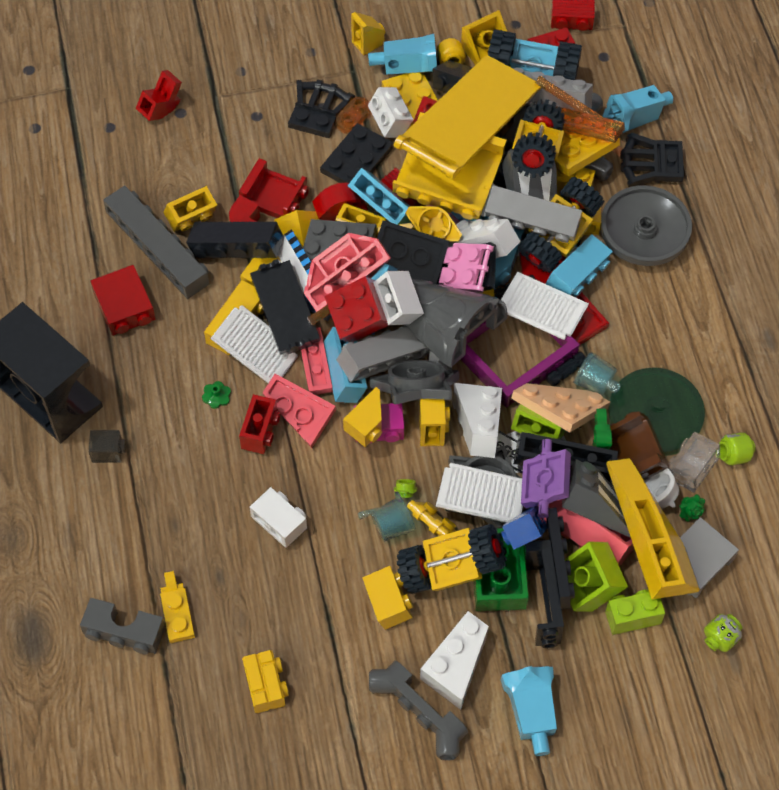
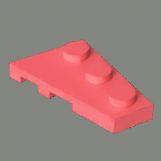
[263,374,336,448]

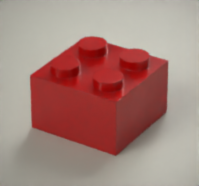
[324,276,389,342]

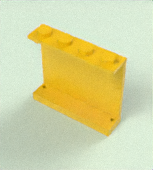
[393,112,506,220]

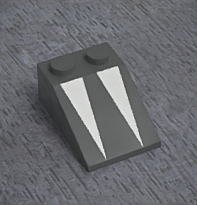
[502,150,557,201]
[562,459,630,537]

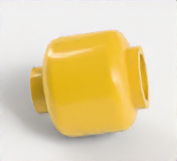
[436,38,466,64]

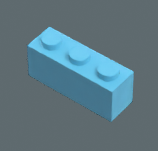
[348,168,411,225]
[546,234,613,298]
[323,327,367,403]

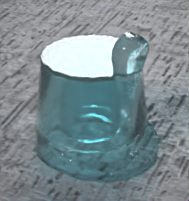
[573,351,621,396]
[358,491,416,541]

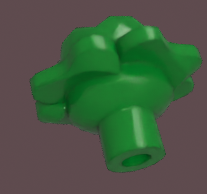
[679,494,705,522]

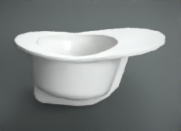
[644,468,679,509]

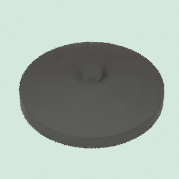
[600,185,692,266]

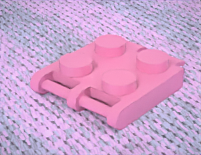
[439,243,494,293]

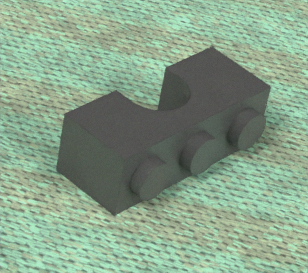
[80,597,166,654]

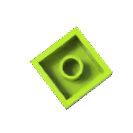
[565,541,628,612]

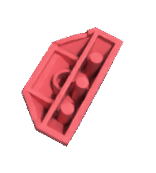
[304,233,391,312]

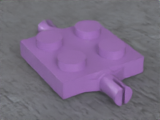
[521,439,571,518]

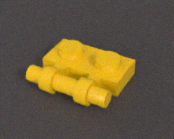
[407,500,456,536]

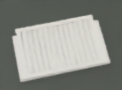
[501,272,589,340]
[210,305,298,383]
[436,463,523,523]

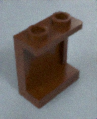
[609,411,670,480]

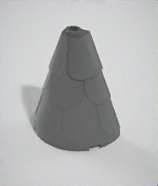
[407,278,508,367]

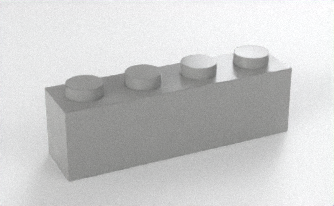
[513,68,593,117]
[484,185,582,243]
[336,325,430,382]

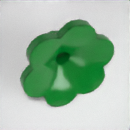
[202,381,231,409]

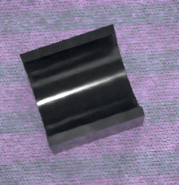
[0,302,103,444]

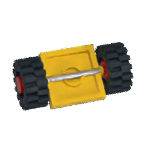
[512,99,565,178]
[518,177,604,273]
[397,524,506,594]

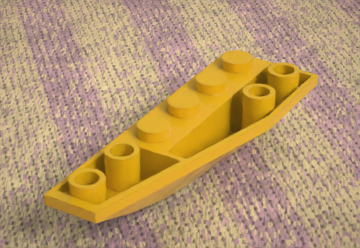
[606,458,700,600]

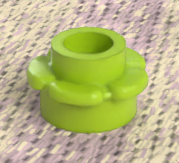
[394,479,418,498]

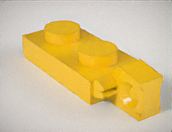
[160,571,195,643]

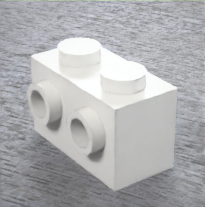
[368,87,414,138]
[373,271,424,325]
[250,487,307,548]

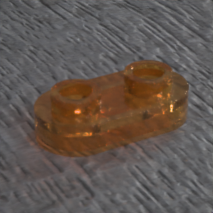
[336,97,370,134]

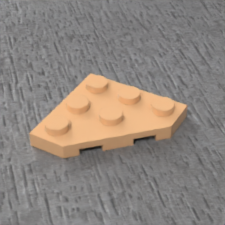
[511,383,610,432]

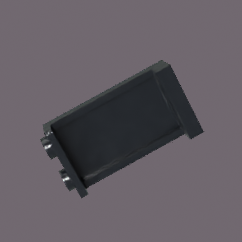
[524,540,564,649]

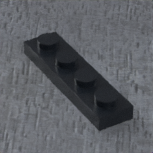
[546,507,575,609]

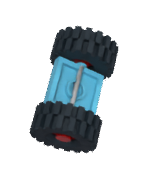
[488,29,582,80]

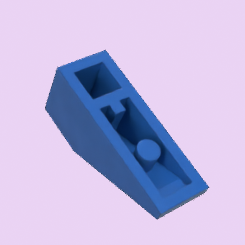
[501,505,547,550]

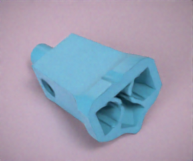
[368,34,437,74]
[602,85,673,136]
[500,666,557,756]

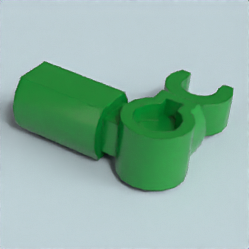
[592,408,612,449]

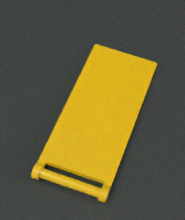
[394,55,542,180]

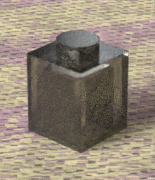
[88,430,126,463]

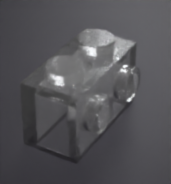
[668,431,720,493]

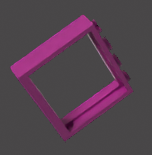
[461,321,580,408]

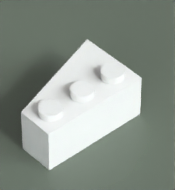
[448,218,521,258]
[452,383,502,458]
[420,611,489,710]

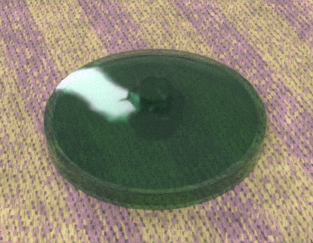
[608,368,705,456]

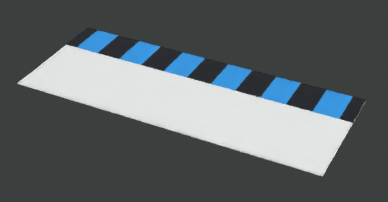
[277,229,311,294]

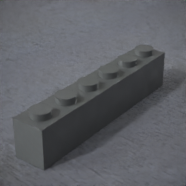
[103,185,209,299]

